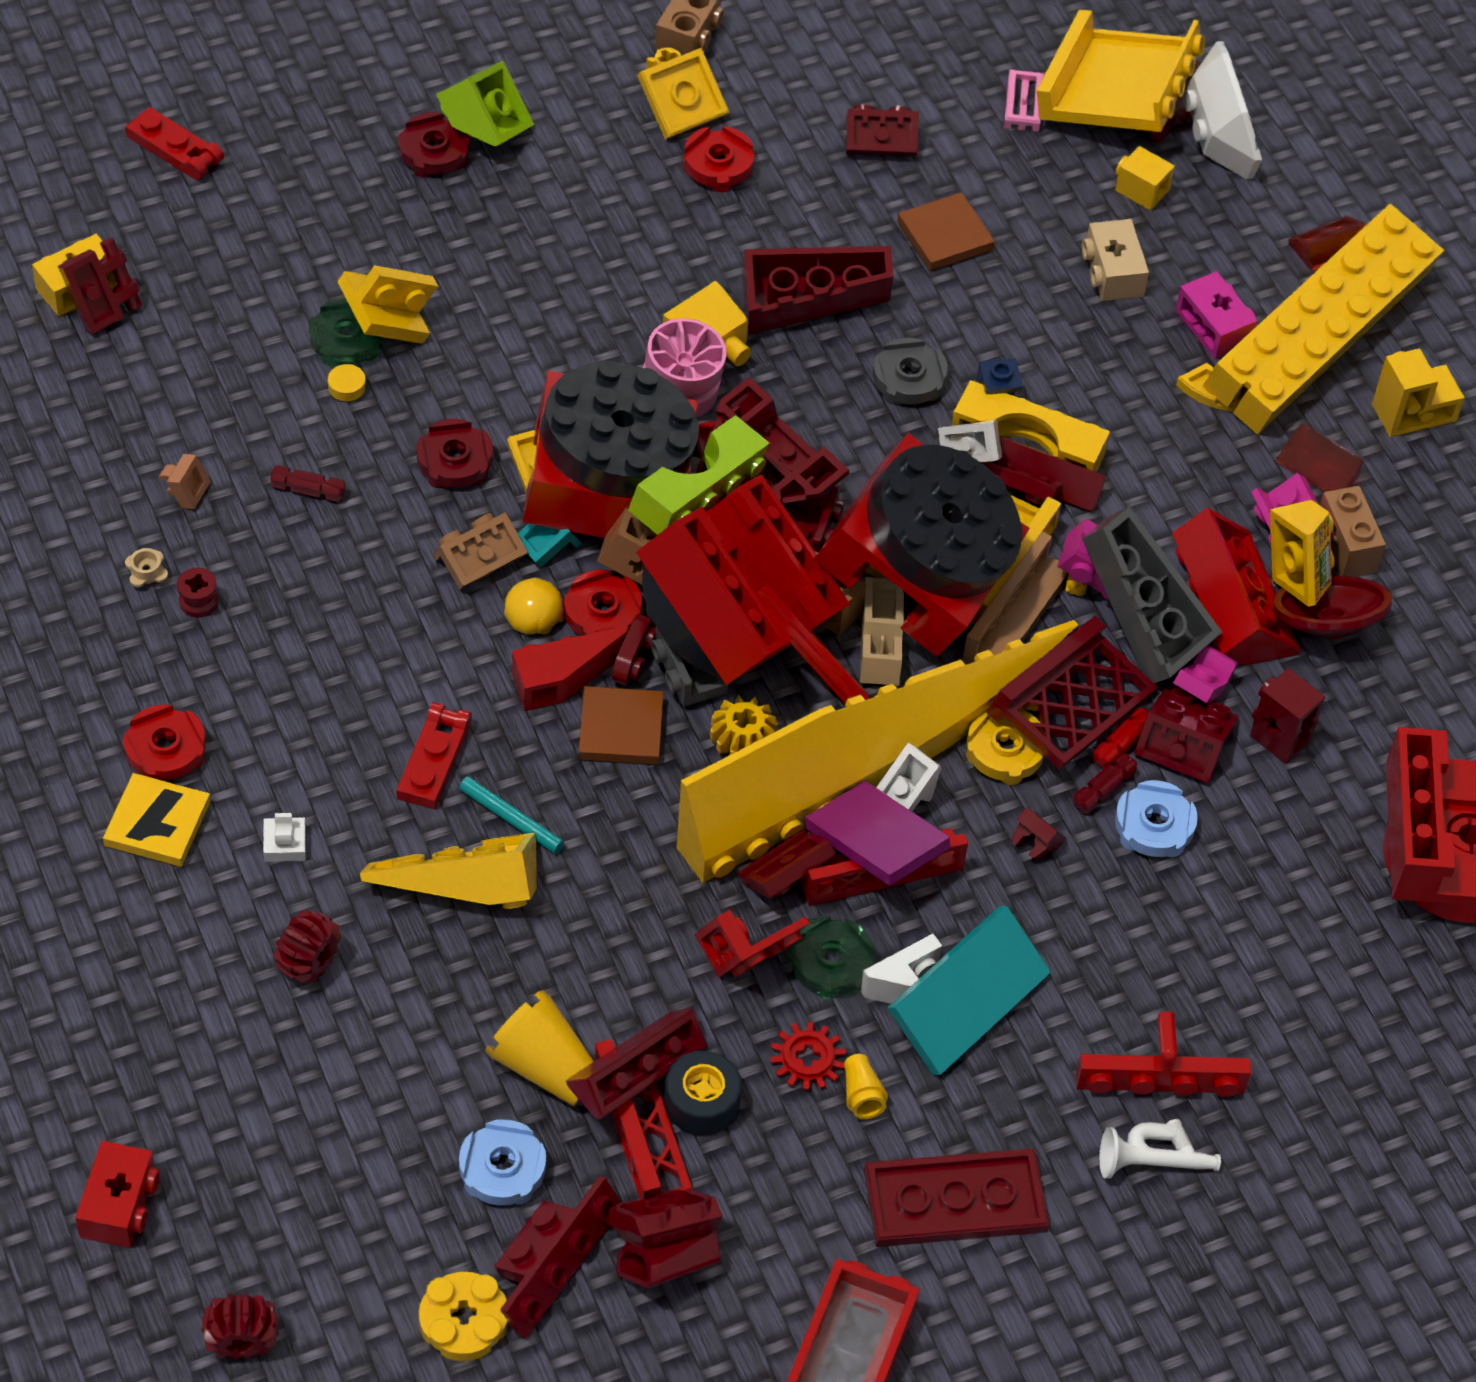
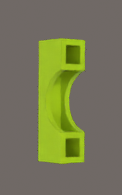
[628,415,770,535]

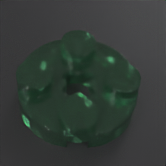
[309,298,384,366]
[790,916,874,999]

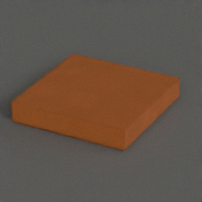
[897,192,995,271]
[579,686,663,765]

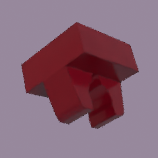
[1012,807,1066,860]

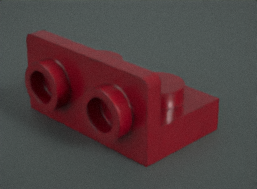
[845,104,918,156]
[787,485,845,553]

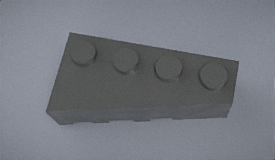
[1082,506,1222,683]

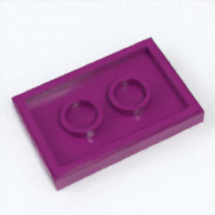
[805,781,950,886]

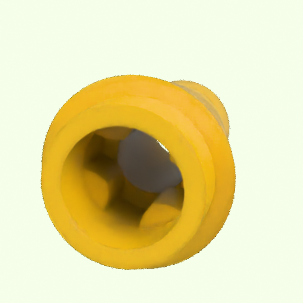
[844,1054,888,1119]

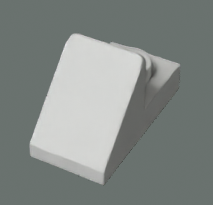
[938,419,1002,462]
[876,743,941,812]
[860,934,942,1004]

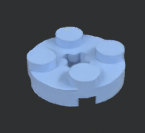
[1115,780,1197,857]
[459,1120,546,1205]

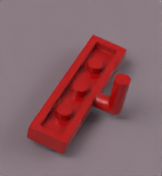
[1075,1012,1251,1097]

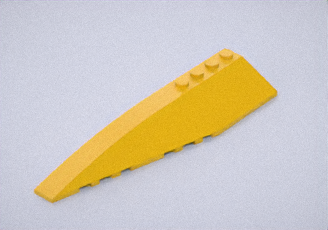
[677,620,1079,883]

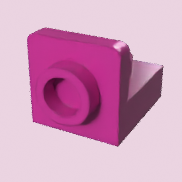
[1173,645,1238,703]

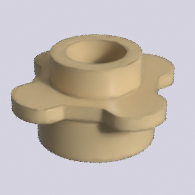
[125,548,168,587]

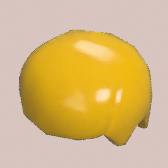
[504,578,565,635]

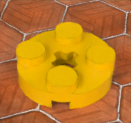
[966,710,1045,785]
[419,1272,508,1361]

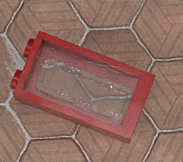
[787,1258,920,1382]

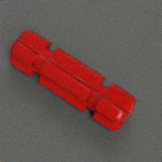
[1092,708,1148,769]

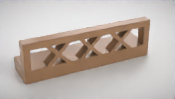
[963,531,1069,665]

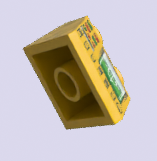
[1270,500,1334,607]

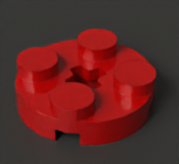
[683,126,755,193]
[564,569,642,635]
[123,704,206,781]

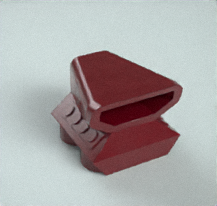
[607,1188,723,1288]

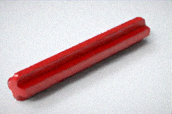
[756,584,870,703]

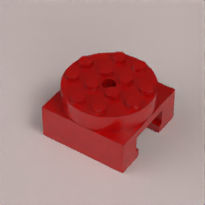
[1383,727,1476,923]

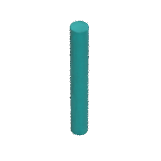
[459,776,565,854]

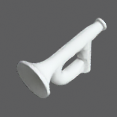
[1099,1119,1221,1179]

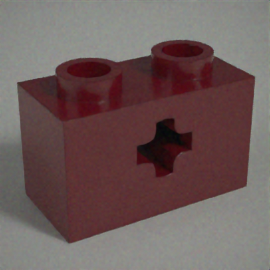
[1250,668,1325,764]

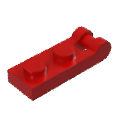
[125,107,224,180]
[396,702,472,810]

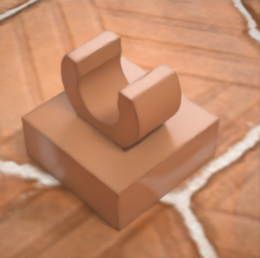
[159,454,211,509]

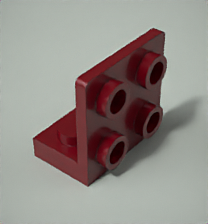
[1134,688,1239,783]

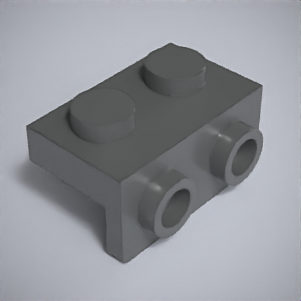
[651,626,728,707]

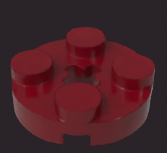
[398,112,470,178]
[416,419,493,488]

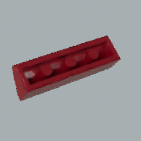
[566,1008,707,1119]

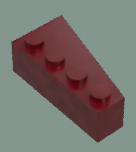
[742,246,894,335]

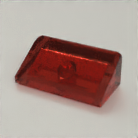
[1288,216,1367,271]
[1276,423,1363,492]

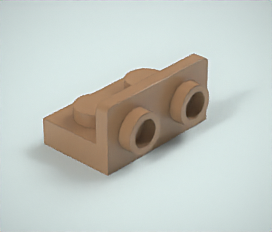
[432,512,528,590]

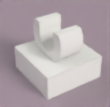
[263,813,306,862]

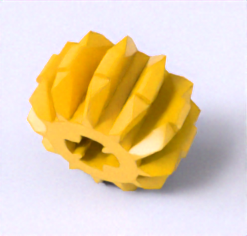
[710,695,778,755]

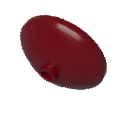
[1273,576,1392,639]

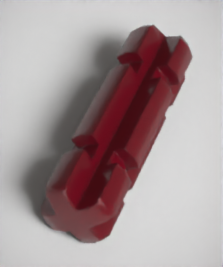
[270,465,346,502]
[1072,753,1137,814]

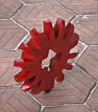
[770,1022,846,1091]

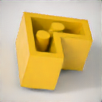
[1372,348,1465,437]

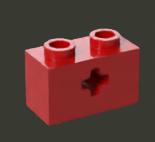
[75,1140,160,1248]

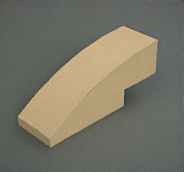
[860,577,904,686]

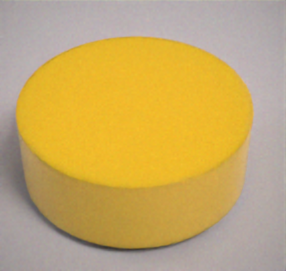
[328,364,366,402]

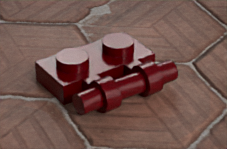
[57,238,142,334]

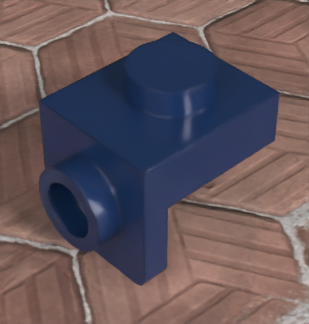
[976,358,1023,396]

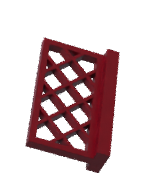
[986,616,1158,770]

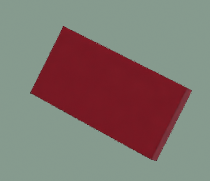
[864,1148,1049,1247]

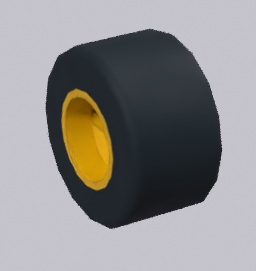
[664,1051,742,1135]

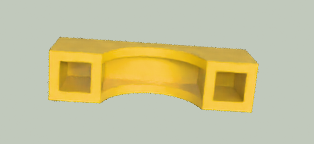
[952,380,1110,472]

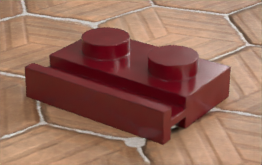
[737,830,836,898]

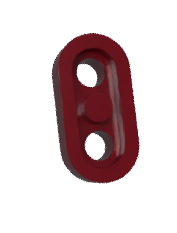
[612,614,656,686]

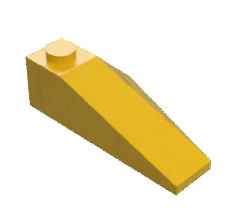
[360,833,537,909]

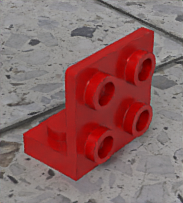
[694,910,810,978]

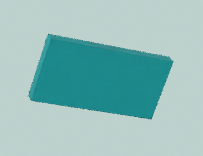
[887,905,1051,1075]

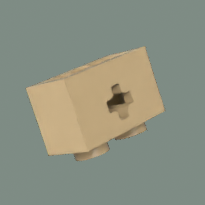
[1082,219,1149,301]

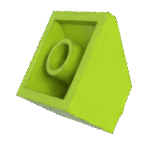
[436,60,535,146]

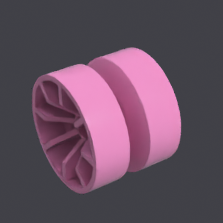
[643,318,726,418]

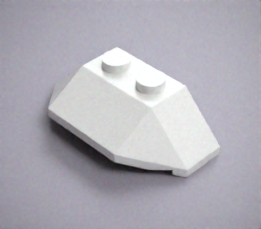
[1183,41,1262,180]

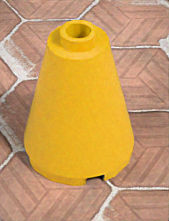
[485,990,594,1107]

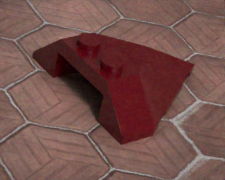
[696,377,850,507]

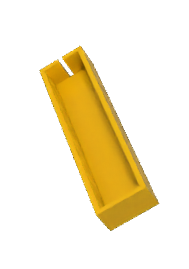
[1203,203,1444,435]

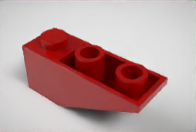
[512,626,629,711]

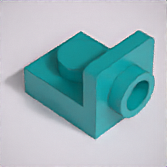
[518,523,583,567]

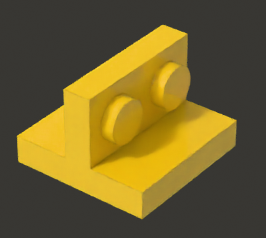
[337,265,438,344]

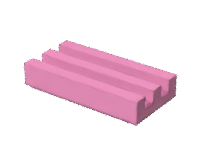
[1004,70,1044,132]

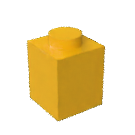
[1115,146,1175,211]

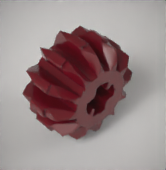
[273,909,341,984]
[202,1292,279,1361]

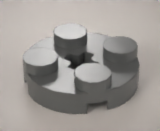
[872,338,948,405]

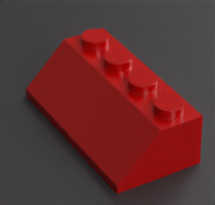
[1172,507,1301,666]

